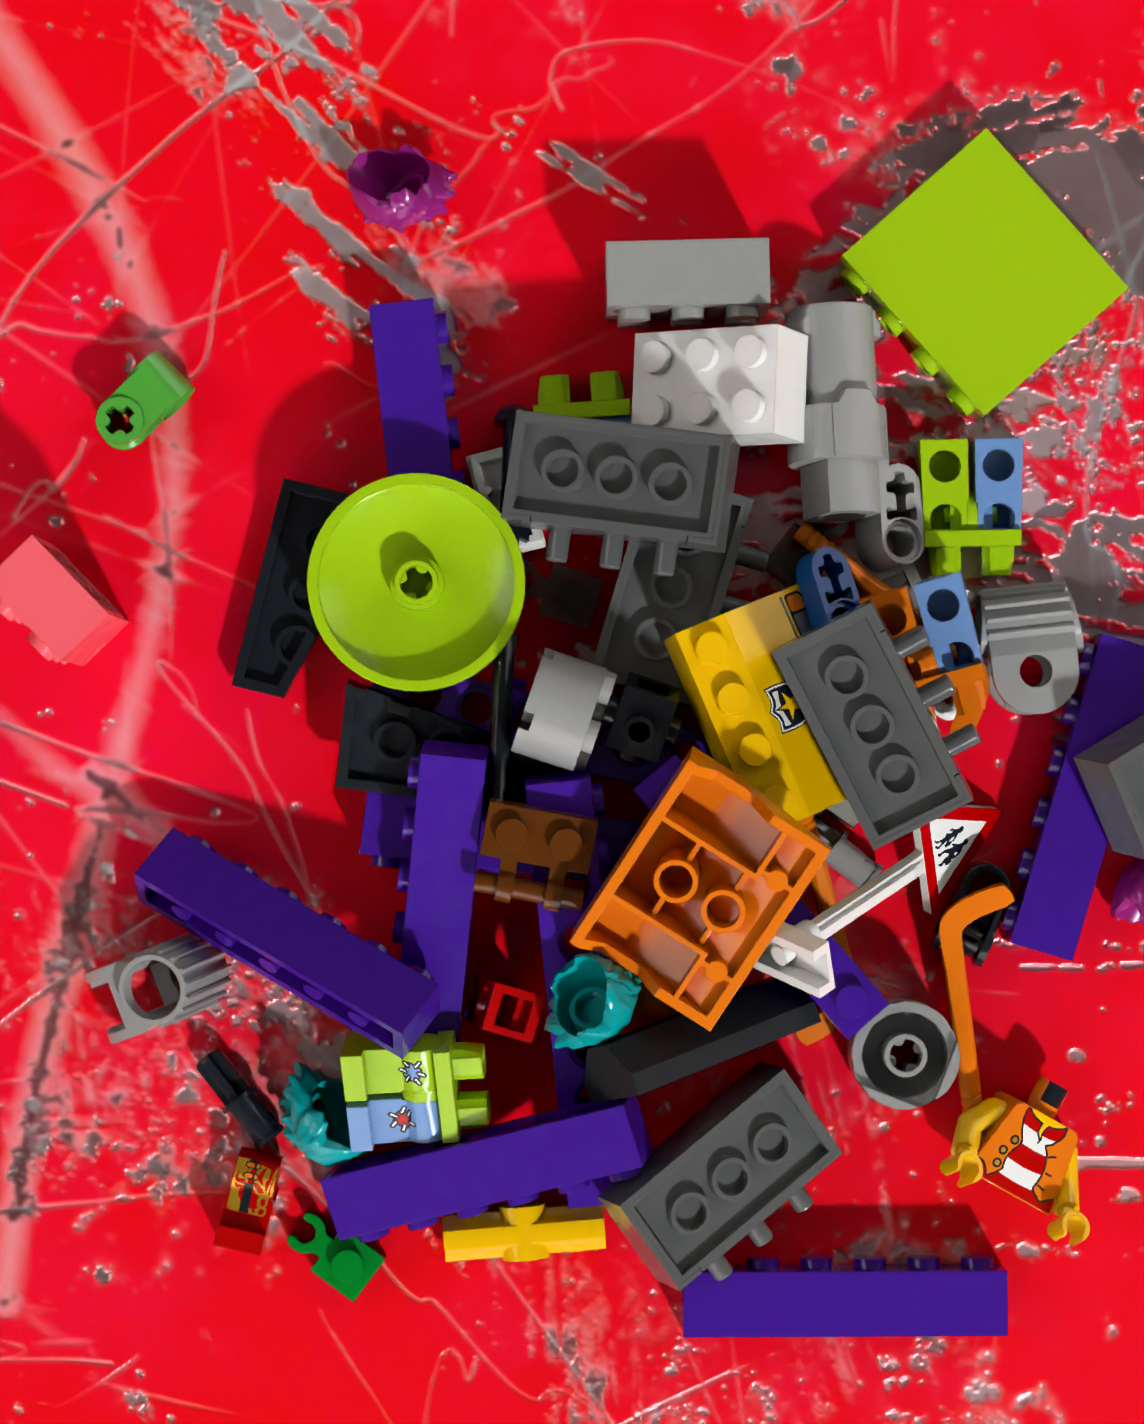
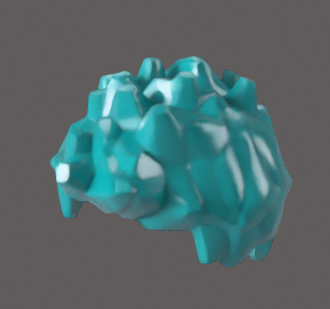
[544,952,642,1049]
[280,1062,369,1169]

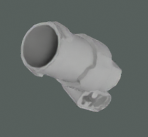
[784,301,925,572]

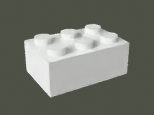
[631,324,808,446]

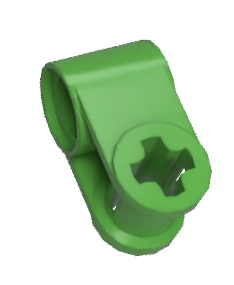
[95,350,195,451]

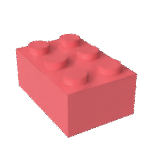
[0,535,129,666]

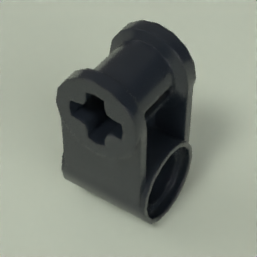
[930,860,1011,967]

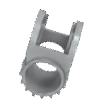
[974,580,1084,715]
[84,932,232,1044]

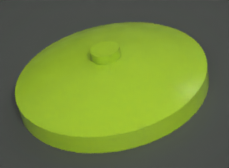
[307,473,526,692]

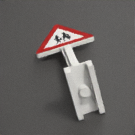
[753,805,1001,998]

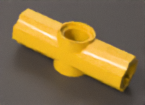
[442,1201,606,1262]

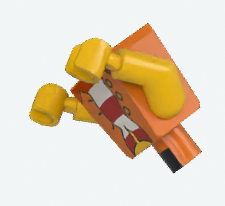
[940,1076,1090,1246]

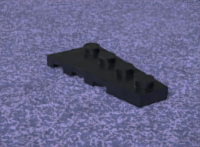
[232,478,350,699]
[336,678,556,807]

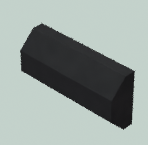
[584,977,821,1103]

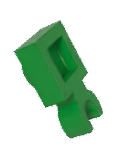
[287,1210,386,1302]

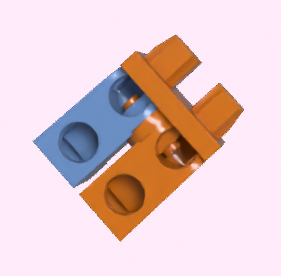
[859,570,987,722]

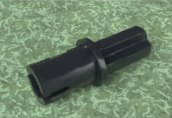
[196,1048,284,1150]

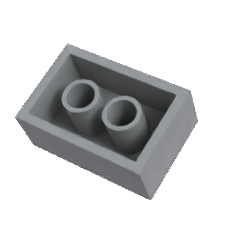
[604,238,771,330]

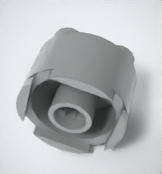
[511,648,617,772]
[847,997,960,1110]

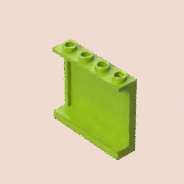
[838,128,1129,421]

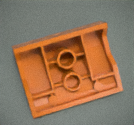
[569,746,832,1031]

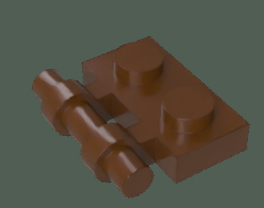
[473,798,599,912]

